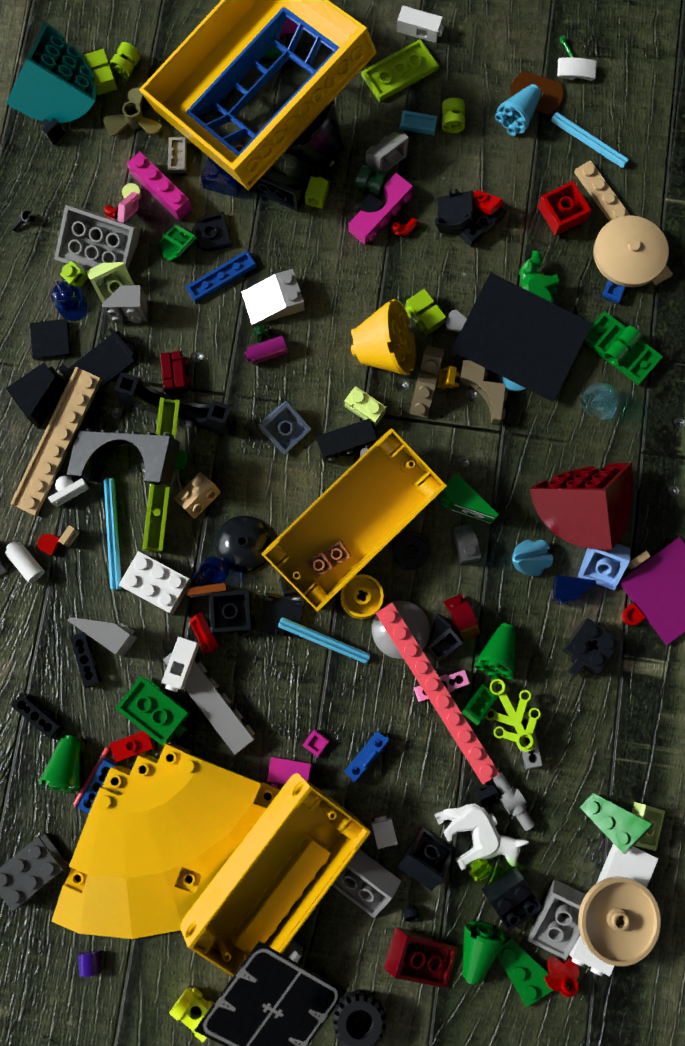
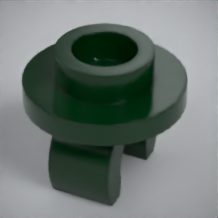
[252,324,271,343]

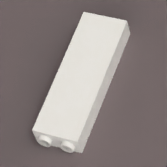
[569,843,658,976]

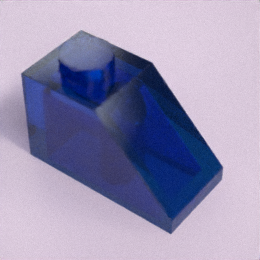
[551,575,596,605]

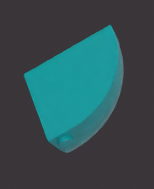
[6,22,97,123]

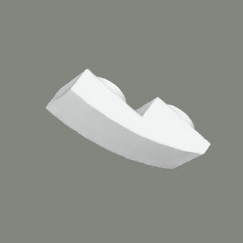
[557,58,596,81]

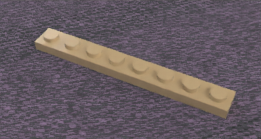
[574,160,673,286]

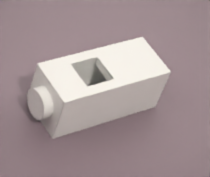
[396,5,444,43]
[161,637,200,692]

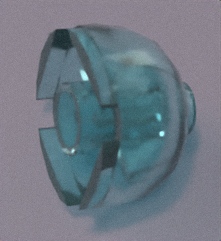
[580,382,620,420]

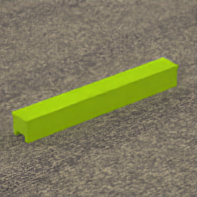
[142,397,180,552]

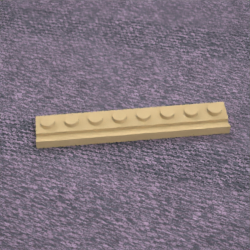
[10,367,102,516]

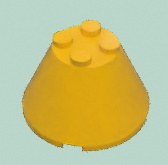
[351,299,416,375]

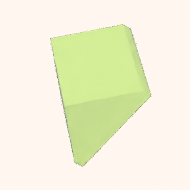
[632,802,665,851]

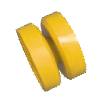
[340,574,384,620]

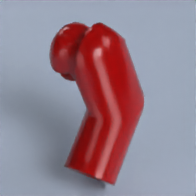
[392,218,419,236]

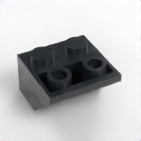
[481,866,542,932]

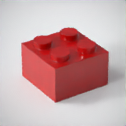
[537,181,591,236]

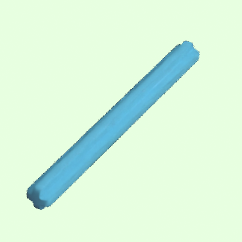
[104,478,122,591]

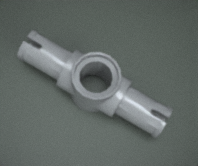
[492,772,535,831]

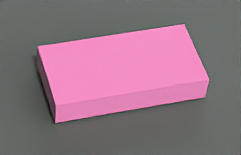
[118,192,139,223]

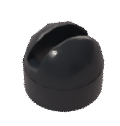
[403,905,420,922]

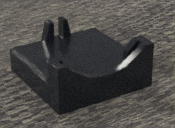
[435,189,475,233]
[260,592,305,638]

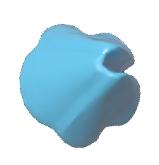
[512,539,553,576]

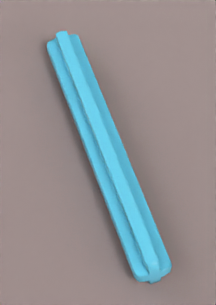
[551,112,629,168]
[278,618,370,663]

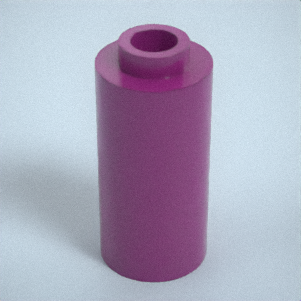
[245,335,288,365]

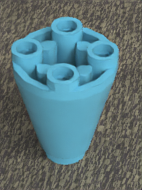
[495,84,541,136]

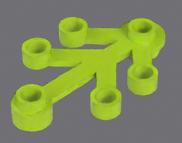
[485,679,542,752]

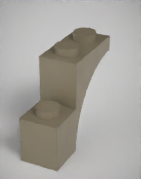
[409,345,444,418]
[459,360,508,425]

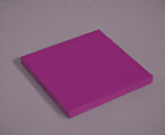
[619,537,685,645]

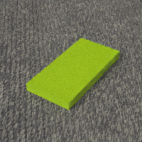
[361,39,439,102]

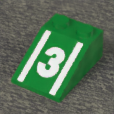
[437,474,499,525]

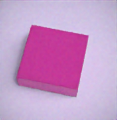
[302,729,330,757]

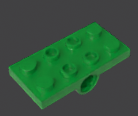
[584,310,663,385]

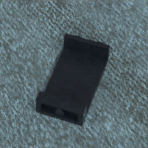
[58,327,137,393]

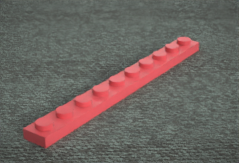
[375,603,500,784]

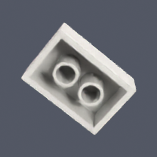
[119,551,192,615]

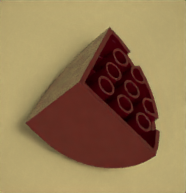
[530,463,633,551]

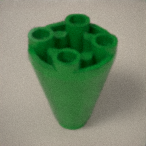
[474,623,516,680]

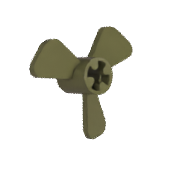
[103,87,162,137]

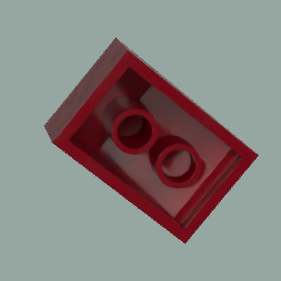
[383,927,458,988]

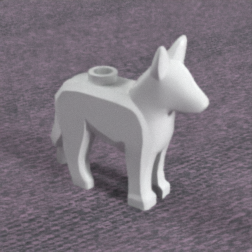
[434,803,529,870]

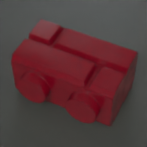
[160,351,191,395]

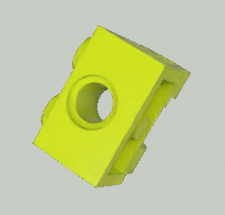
[169,986,214,1043]

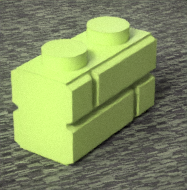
[344,386,386,427]

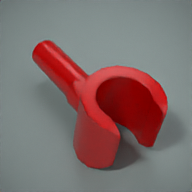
[104,204,118,218]

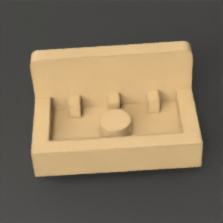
[173,472,221,519]

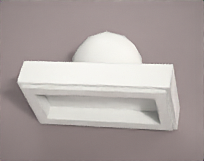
[48,476,89,507]

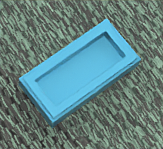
[399,110,438,135]

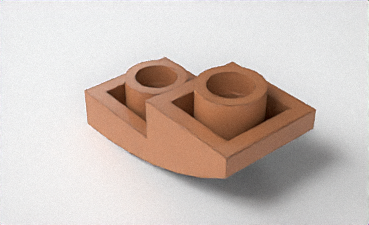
[306,540,351,578]

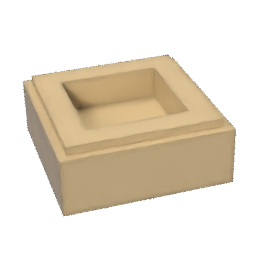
[58,525,79,548]
[627,551,650,570]

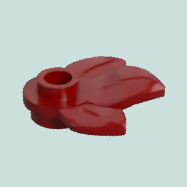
[544,956,580,998]

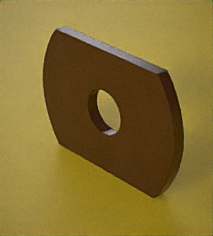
[510,71,563,116]

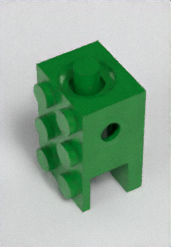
[115,676,192,746]

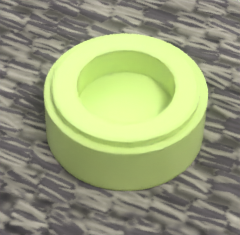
[122,183,141,199]

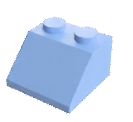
[578,544,631,590]

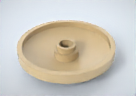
[593,216,669,287]
[578,876,661,966]

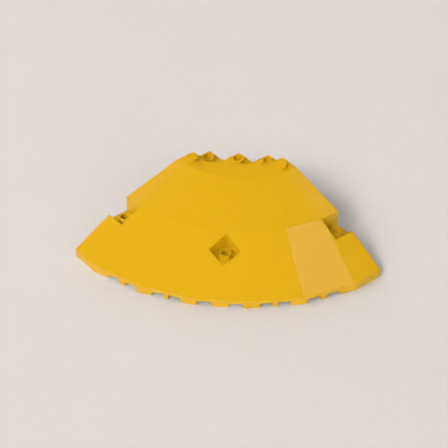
[51,743,280,939]

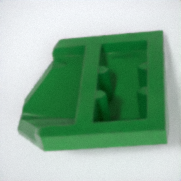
[159,224,196,261]

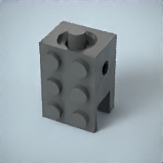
[0,833,70,912]

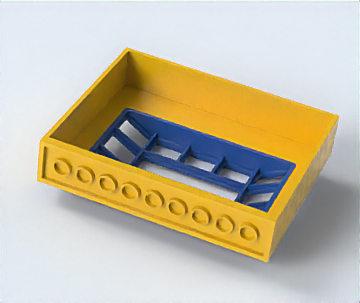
[139,0,377,190]

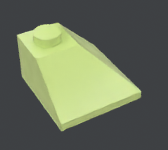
[86,262,134,303]

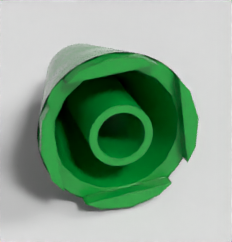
[38,735,81,793]
[463,920,505,985]

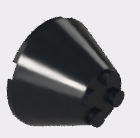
[284,100,345,168]

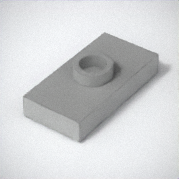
[168,137,187,173]

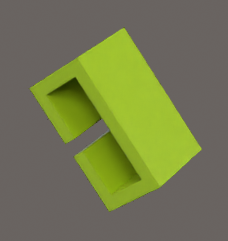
[83,49,117,95]
[405,289,446,336]

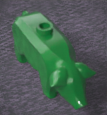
[519,251,559,304]

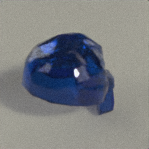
[191,556,229,586]

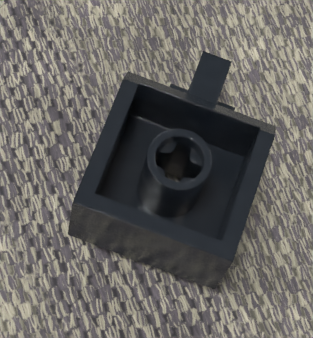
[562,618,621,676]

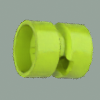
[109,42,142,78]
[442,98,465,133]

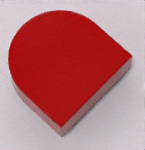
[37,534,60,556]
[621,602,646,626]

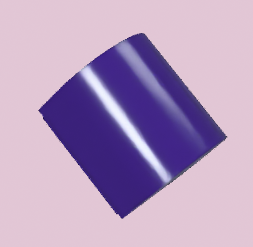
[78,950,101,977]

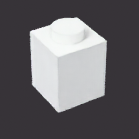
[371,815,398,849]

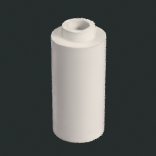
[5,541,45,583]

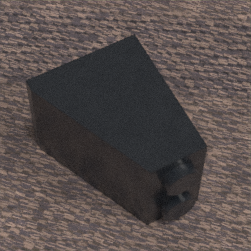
[6,362,65,428]

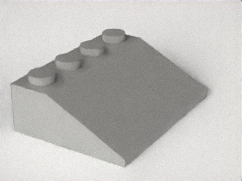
[54,205,142,270]

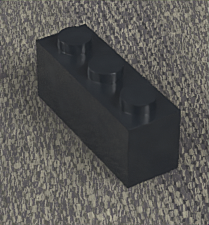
[316,419,377,462]

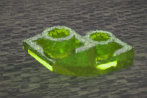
[468,858,494,884]

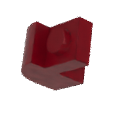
[443,594,480,641]

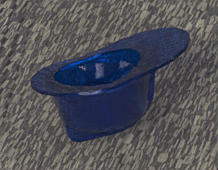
[51,281,88,321]

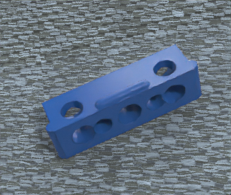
[344,731,390,783]
[77,758,120,814]

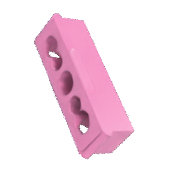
[414,670,470,702]

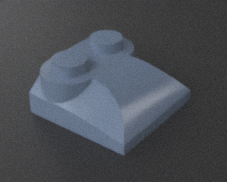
[258,401,311,455]

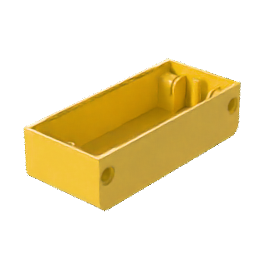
[261,428,447,612]
[180,773,371,977]

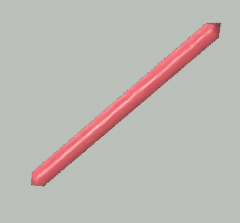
[73,747,109,807]

